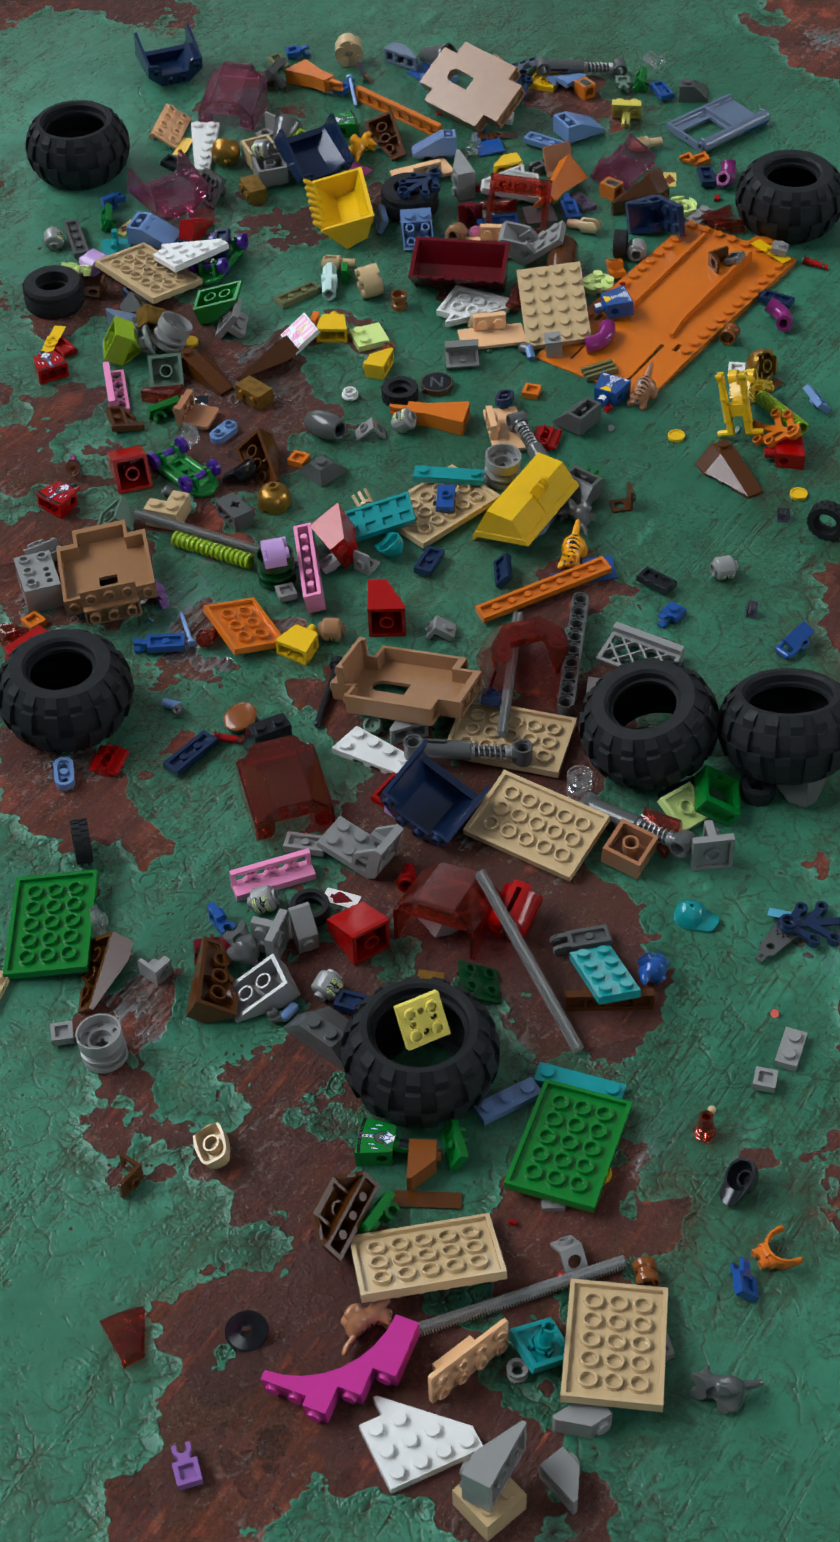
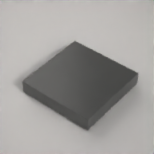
[522,204,558,228]

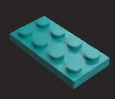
[344,491,417,542]
[570,945,641,1005]

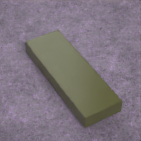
[274,281,322,309]

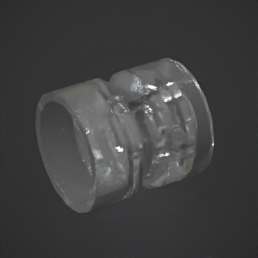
[566,765,593,801]

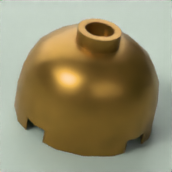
[210,138,240,167]
[746,349,778,381]
[257,482,292,515]

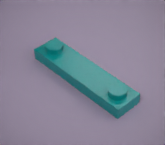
[413,465,485,486]
[533,1062,627,1099]

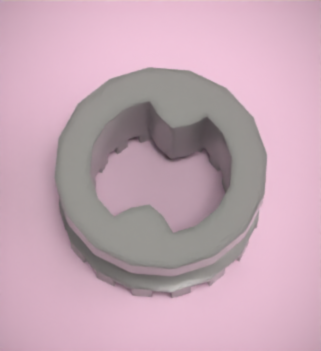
[506,1358,529,1384]

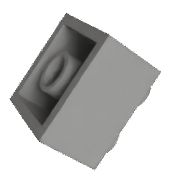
[252,152,289,188]

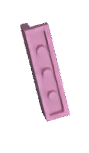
[102,362,131,412]
[229,848,316,902]

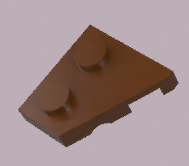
[106,406,145,432]

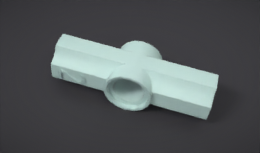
[321,262,338,301]

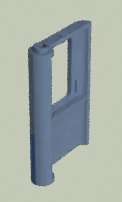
[666,93,770,152]

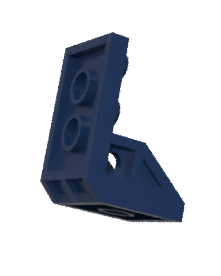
[625,195,686,237]

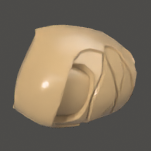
[193,1122,231,1170]

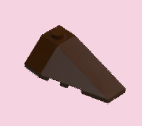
[611,167,670,216]
[695,439,763,499]

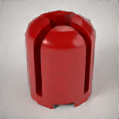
[488,880,543,941]

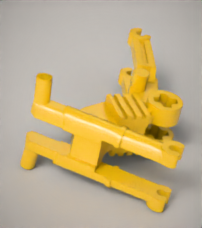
[715,368,774,438]

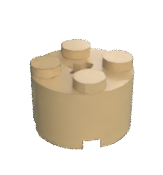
[335,33,363,67]
[354,263,384,299]

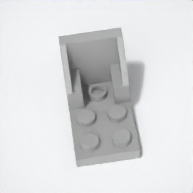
[498,220,566,265]
[316,816,404,879]

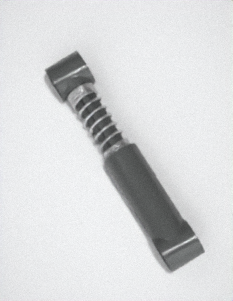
[535,57,627,77]
[506,410,550,460]
[403,734,533,767]
[578,792,696,858]

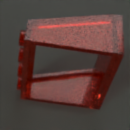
[485,173,553,234]

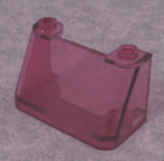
[589,133,657,190]

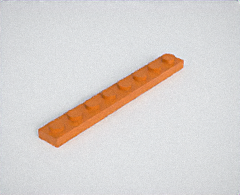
[356,85,442,135]
[475,556,612,623]

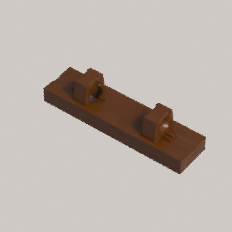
[565,984,655,1011]

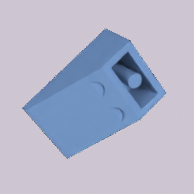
[553,111,605,143]
[412,129,457,159]
[400,207,434,252]
[126,211,179,249]

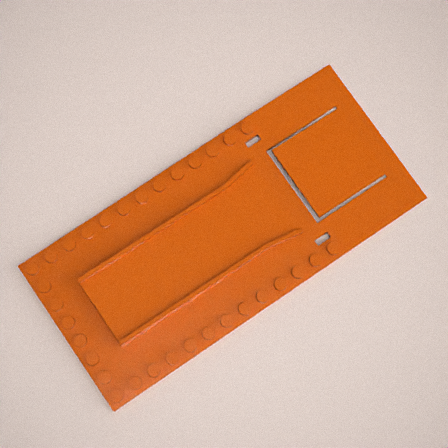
[535,220,796,400]

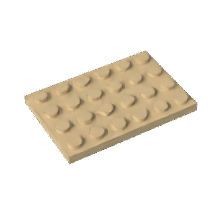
[95,242,203,304]
[516,261,591,350]
[396,464,500,549]
[448,699,577,778]
[463,770,611,882]
[350,1213,507,1303]
[560,1278,668,1412]

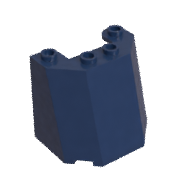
[134,23,203,86]
[273,113,354,186]
[379,738,490,848]

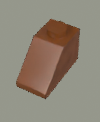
[407,1139,442,1191]

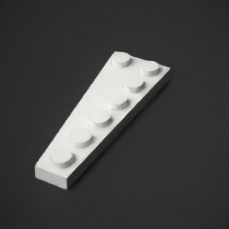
[191,121,220,174]
[332,726,408,774]

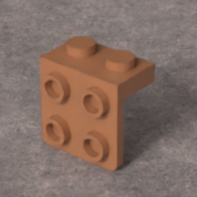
[542,141,580,178]
[173,389,219,430]

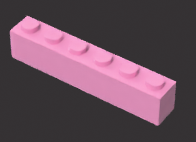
[293,522,326,613]

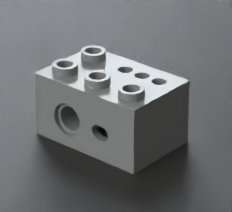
[13,550,64,614]

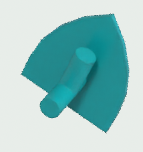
[101,229,132,255]

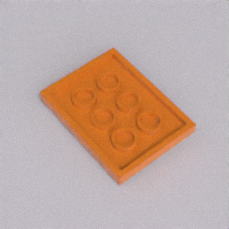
[203,597,282,655]

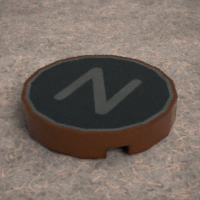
[420,372,453,397]

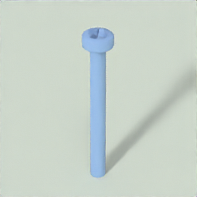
[346,74,358,107]
[179,612,196,647]

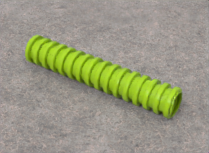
[755,390,808,436]
[171,531,254,569]

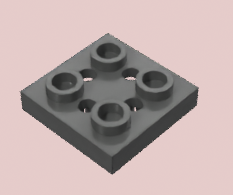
[257,58,288,91]
[194,167,227,208]

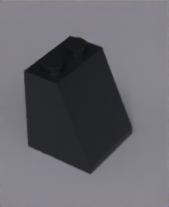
[243,713,295,771]

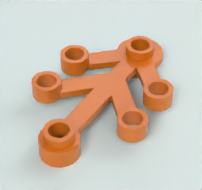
[752,408,801,448]

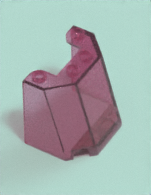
[198,61,269,130]
[127,149,209,221]

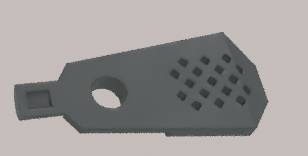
[755,922,799,963]

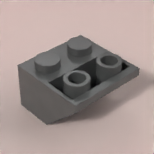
[553,397,601,436]
[568,465,603,505]

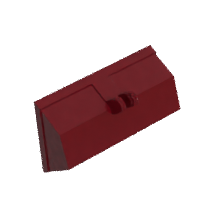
[408,237,510,290]

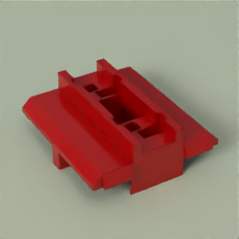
[533,424,563,452]
[88,743,130,777]

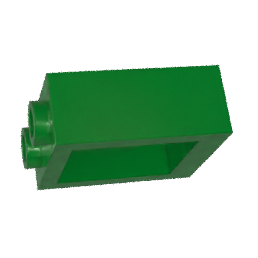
[694,765,740,827]

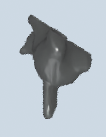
[558,498,595,536]
[223,921,260,968]
[689,1365,764,1414]

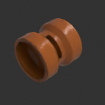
[391,289,407,312]
[719,323,740,346]
[632,1256,660,1287]

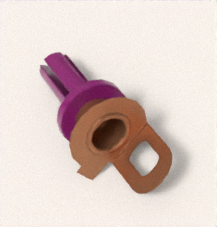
[66,455,79,477]

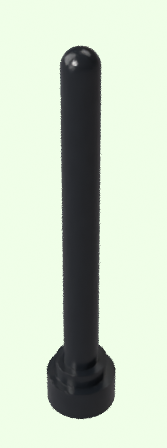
[314,656,343,728]

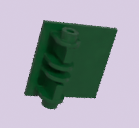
[458,960,501,1005]

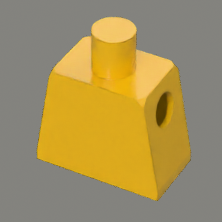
[316,311,348,343]
[275,624,319,666]

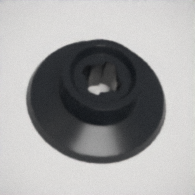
[225,1310,269,1352]

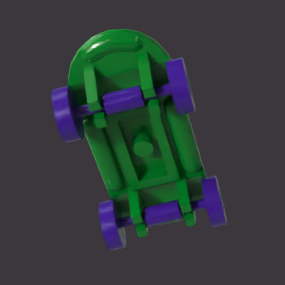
[189,233,249,285]
[147,436,222,497]

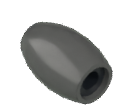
[304,410,346,440]

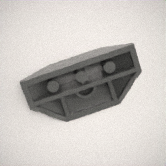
[284,1006,349,1072]

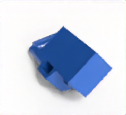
[775,621,814,660]

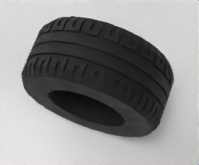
[381,172,439,222]
[22,265,85,320]

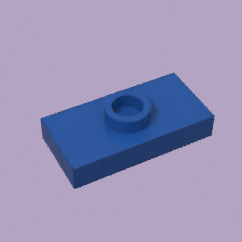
[650,80,674,101]
[436,485,455,512]

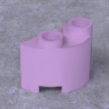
[79,249,108,277]
[260,536,290,569]

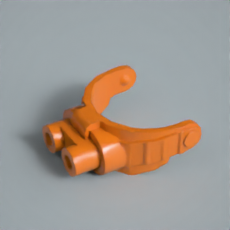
[751,1225,803,1270]

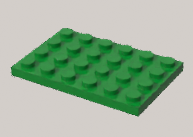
[3,869,99,980]
[503,1079,633,1213]

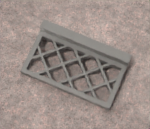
[596,621,685,669]

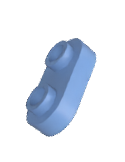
[209,420,238,445]
[53,757,75,791]

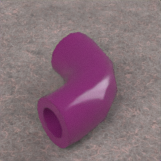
[716,159,737,187]
[764,297,793,331]
[585,319,616,353]

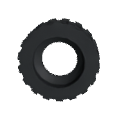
[381,376,418,406]
[807,500,840,541]
[70,818,93,865]

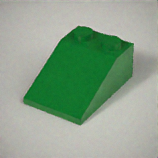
[193,280,243,325]

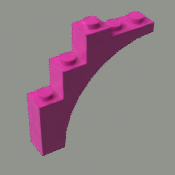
[261,1315,421,1423]

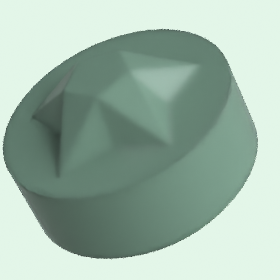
[363,716,383,736]

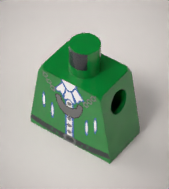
[334,110,360,138]
[354,1117,409,1167]

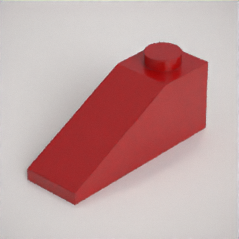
[178,218,213,241]

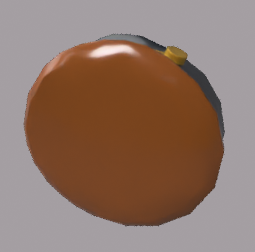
[223,702,260,735]

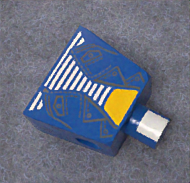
[594,285,634,319]
[594,372,631,407]

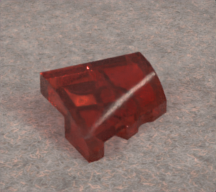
[480,197,517,212]
[701,204,736,220]
[141,384,184,404]

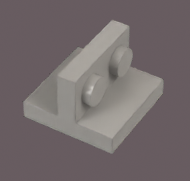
[215,298,248,339]
[444,339,479,370]
[690,820,735,872]
[250,908,291,959]

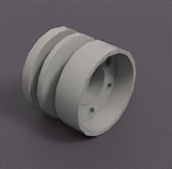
[151,311,193,353]
[484,443,522,490]
[75,1013,129,1074]

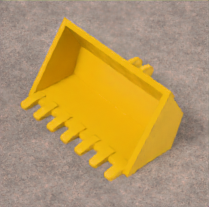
[303,167,374,249]
[471,452,579,546]

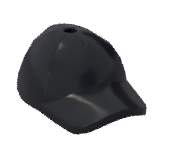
[222,458,256,482]
[719,1157,759,1208]

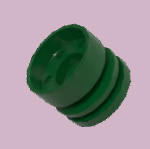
[255,545,297,590]

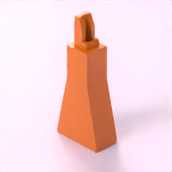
[285,59,343,92]
[533,154,588,208]
[389,401,470,436]

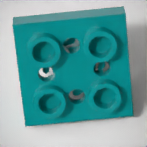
[508,1317,565,1374]

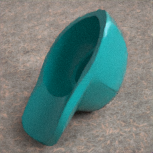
[374,532,404,557]
[673,900,719,933]

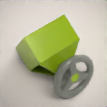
[103,316,158,366]

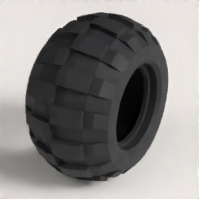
[25,100,130,190]
[735,149,840,244]
[0,629,134,753]
[579,658,721,790]
[718,668,840,785]
[341,976,500,1128]

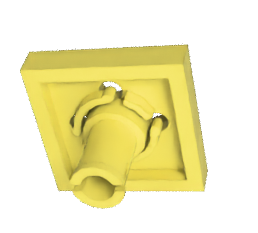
[612,98,642,128]
[393,990,451,1051]

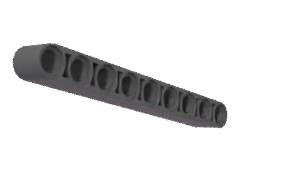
[557,592,589,717]

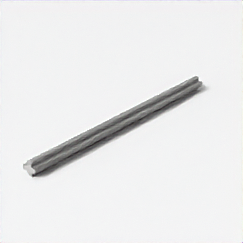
[133,508,298,568]
[497,611,523,739]
[475,869,584,1054]
[419,1255,627,1337]

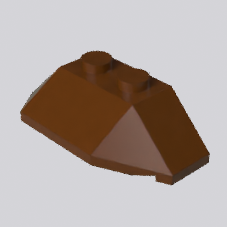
[310,1171,381,1262]

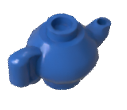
[637,951,669,985]

